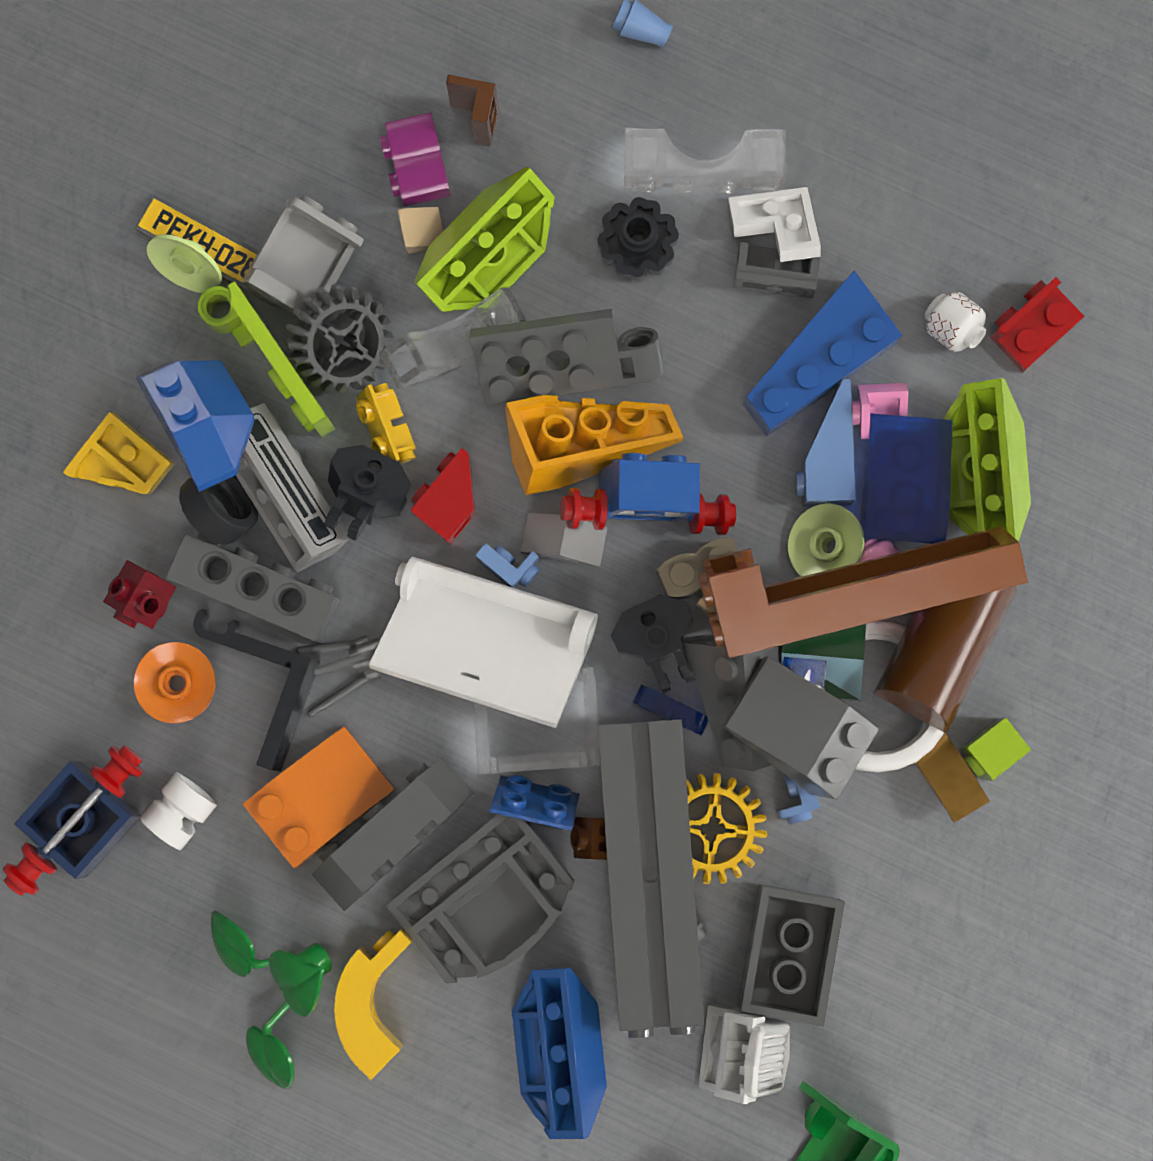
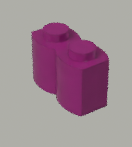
[380,112,451,207]

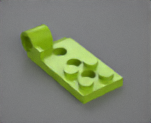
[197,281,336,438]

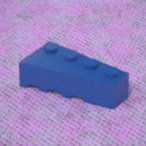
[743,270,902,437]

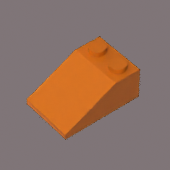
[243,726,395,869]

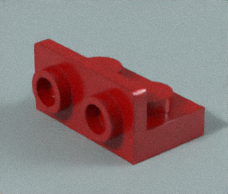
[990,277,1085,372]

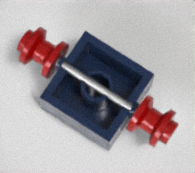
[3,745,144,896]

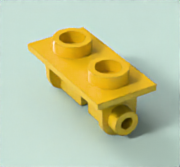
[356,383,417,463]

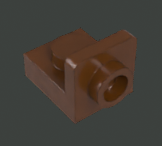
[570,817,607,860]

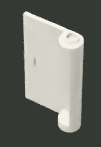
[369,557,598,728]

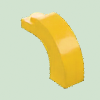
[334,928,413,1080]

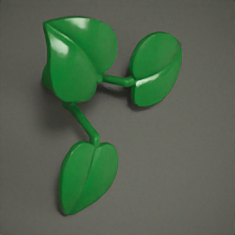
[211,910,332,1090]

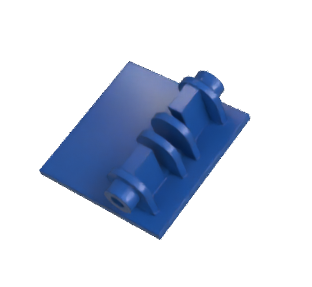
[489,775,580,831]

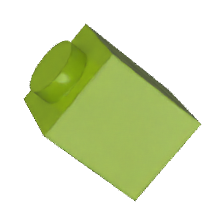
[960,717,1032,781]

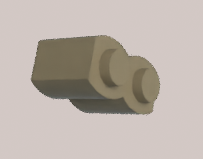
[656,538,738,600]

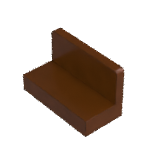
[446,75,499,146]

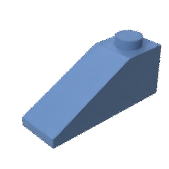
[795,379,856,506]

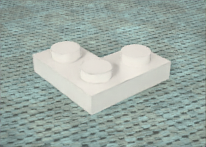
[728,187,821,262]

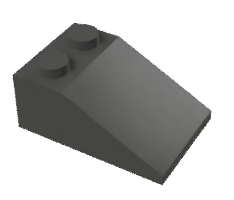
[722,656,879,800]

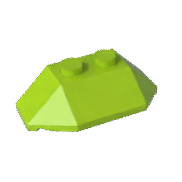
[414,167,555,312]
[936,378,1031,541]

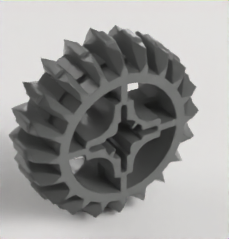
[284,284,394,394]

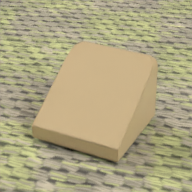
[398,207,443,254]

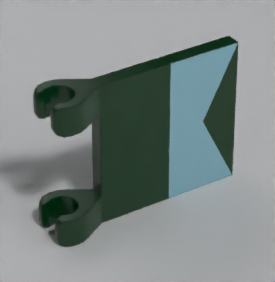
[781,624,866,702]

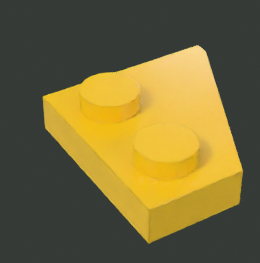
[63,412,175,494]

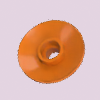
[134,642,216,724]

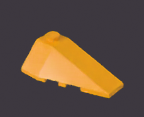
[505,395,683,496]

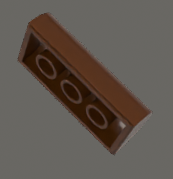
[873,586,1017,733]

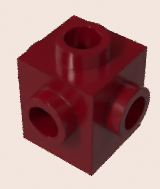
[103,560,177,630]

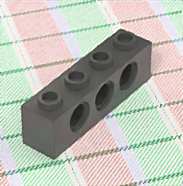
[166,533,340,644]

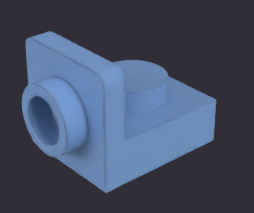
[475,543,540,588]
[776,774,820,825]

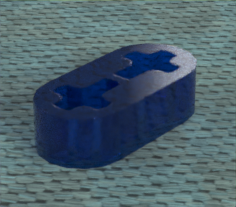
[632,684,709,736]

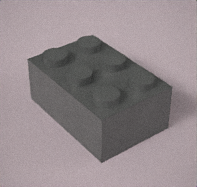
[738,884,845,1027]

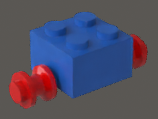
[560,453,736,535]

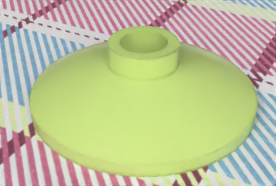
[146,234,222,293]
[788,503,864,577]

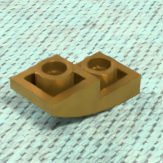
[915,733,990,823]

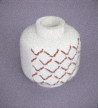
[925,292,986,352]

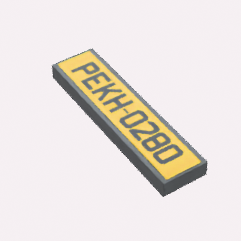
[135,194,276,307]

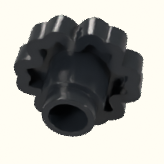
[597,197,679,281]

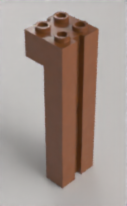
[698,526,1028,658]

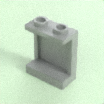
[241,196,364,313]

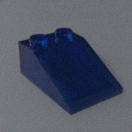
[860,413,952,544]

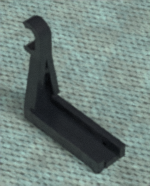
[193,609,320,772]

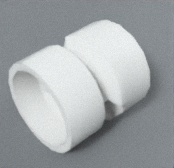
[139,772,218,850]

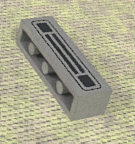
[236,403,350,573]

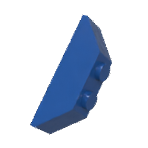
[136,360,255,492]
[512,967,607,1139]

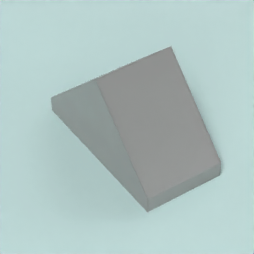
[521,513,607,567]

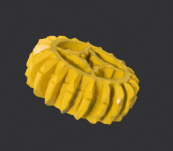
[686,773,767,884]

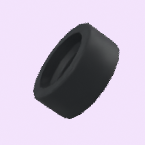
[179,475,258,545]

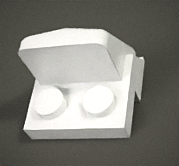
[698,1005,790,1104]

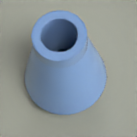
[611,0,673,48]

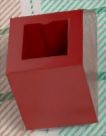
[410,448,476,545]

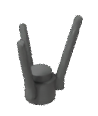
[296,635,381,717]

